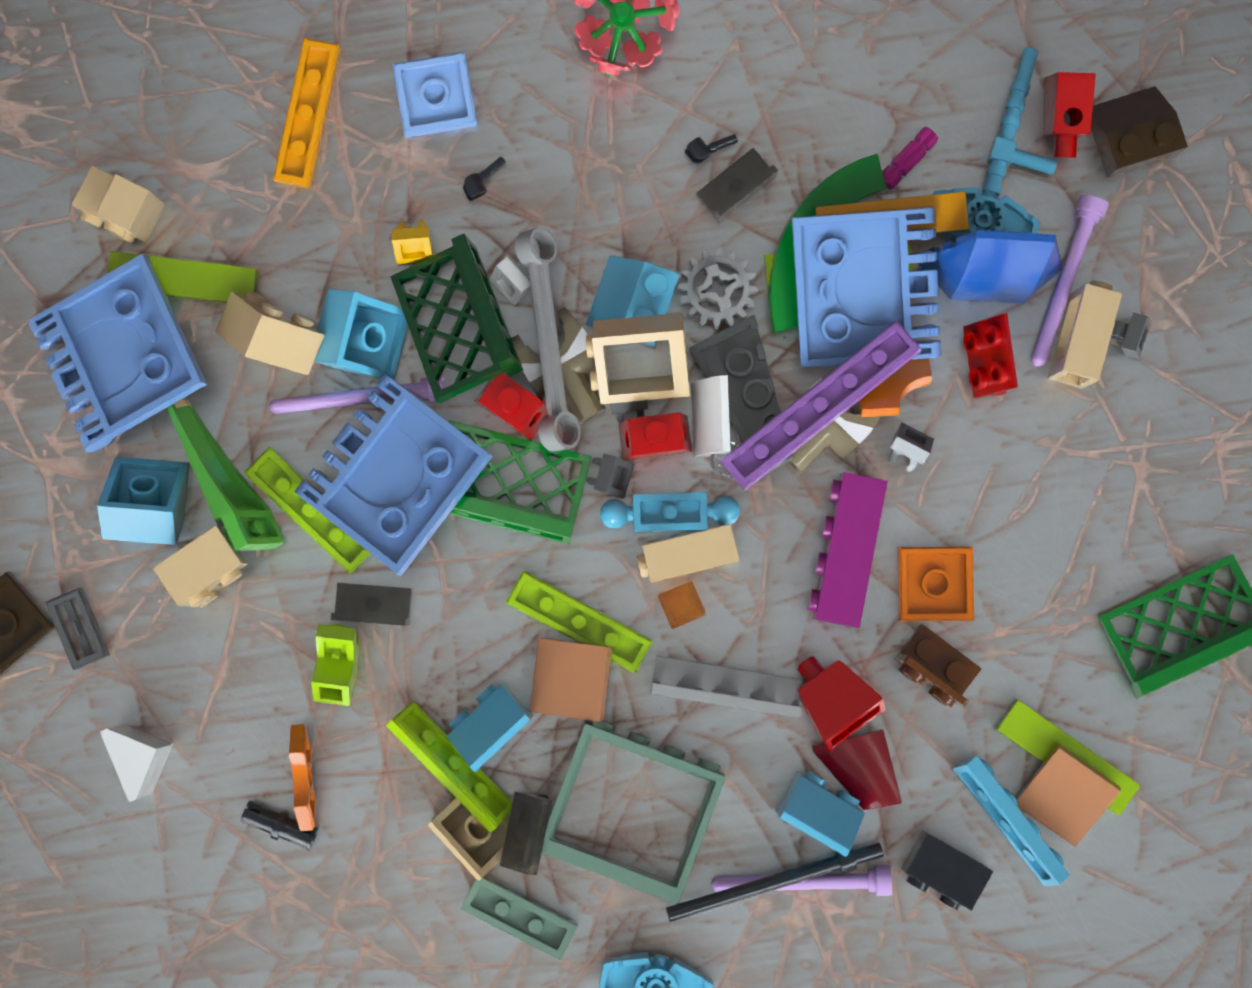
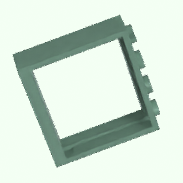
[537,721,726,905]

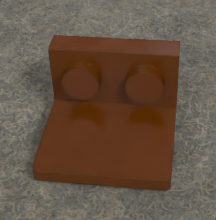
[894,624,982,708]

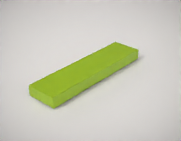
[107,251,258,303]
[244,446,371,574]
[505,570,653,674]
[995,699,1141,816]
[386,701,517,833]

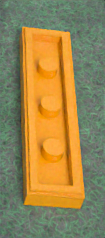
[273,38,341,189]
[815,191,969,232]

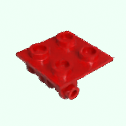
[963,313,1018,399]

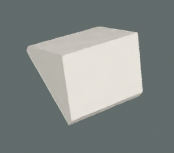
[100,724,173,802]

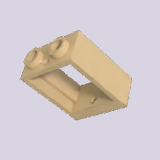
[1047,280,1123,388]
[586,313,690,404]
[636,524,740,584]

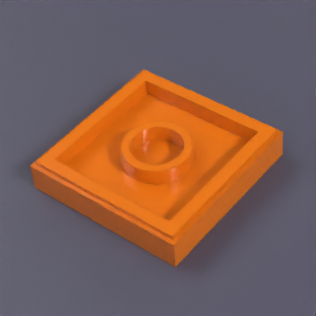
[897,547,974,621]

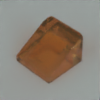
[657,581,707,629]

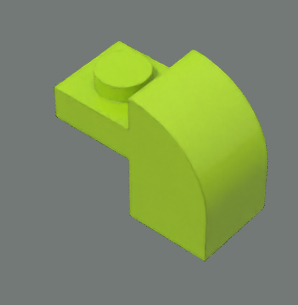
[311,624,360,706]

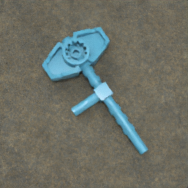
[932,47,1057,242]
[598,952,714,988]

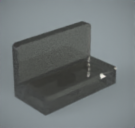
[696,147,778,224]
[330,583,413,626]
[500,791,552,875]

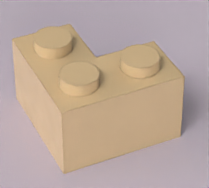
[71,165,166,244]
[215,291,325,375]
[152,525,248,608]

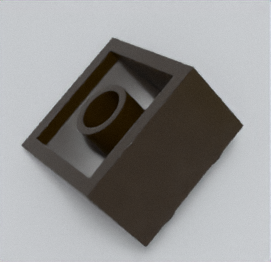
[1091,86,1188,178]

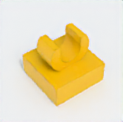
[392,220,433,264]

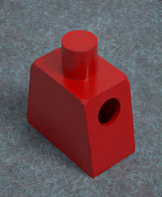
[1043,72,1096,158]
[474,373,547,441]
[618,412,692,461]
[797,656,885,752]

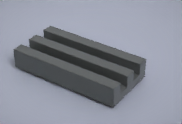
[45,587,110,670]

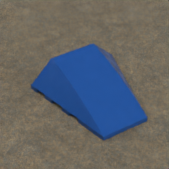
[918,230,1062,304]

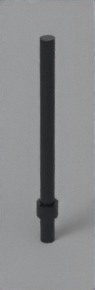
[665,842,884,922]

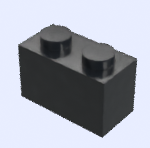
[901,830,994,911]

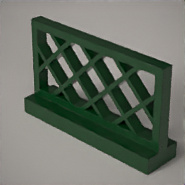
[390,233,523,404]

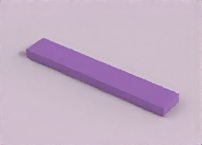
[720,321,921,491]

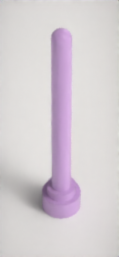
[1032,194,1109,366]
[269,373,446,414]
[711,865,892,896]

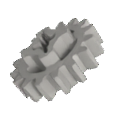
[678,248,758,330]

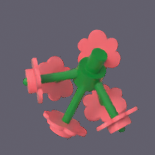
[574,0,679,77]

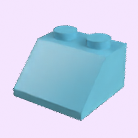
[586,256,680,349]
[314,289,408,380]
[97,457,189,545]
[447,683,534,772]
[775,771,865,857]

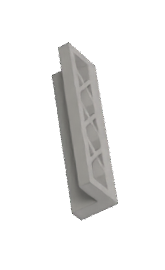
[651,655,803,718]

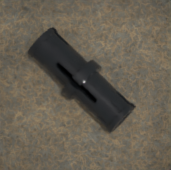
[240,800,319,851]

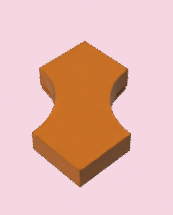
[859,358,932,417]
[289,724,316,831]

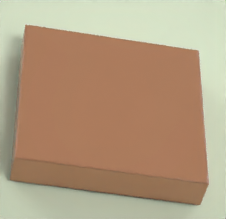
[530,638,612,722]
[1016,744,1121,847]

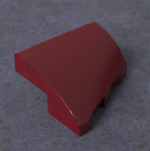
[812,729,902,810]

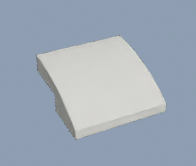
[691,375,731,457]

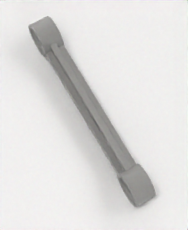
[515,227,581,452]

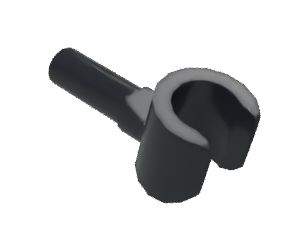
[685,134,738,164]
[463,156,506,201]

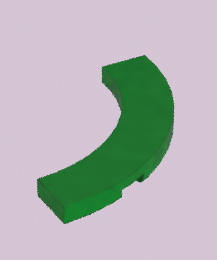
[768,153,887,333]

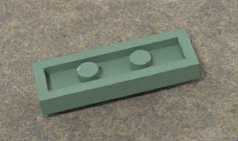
[460,876,578,960]

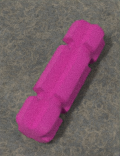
[882,127,938,190]

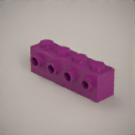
[807,472,888,628]

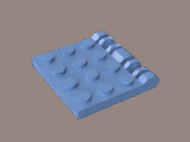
[791,206,941,368]
[28,254,207,452]
[294,374,493,576]

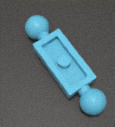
[600,492,740,532]

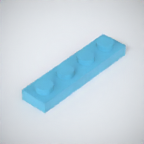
[952,755,1070,886]

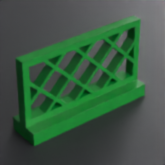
[449,420,592,545]
[1098,554,1252,699]

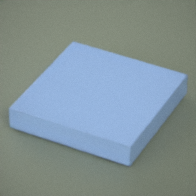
[393,52,477,138]

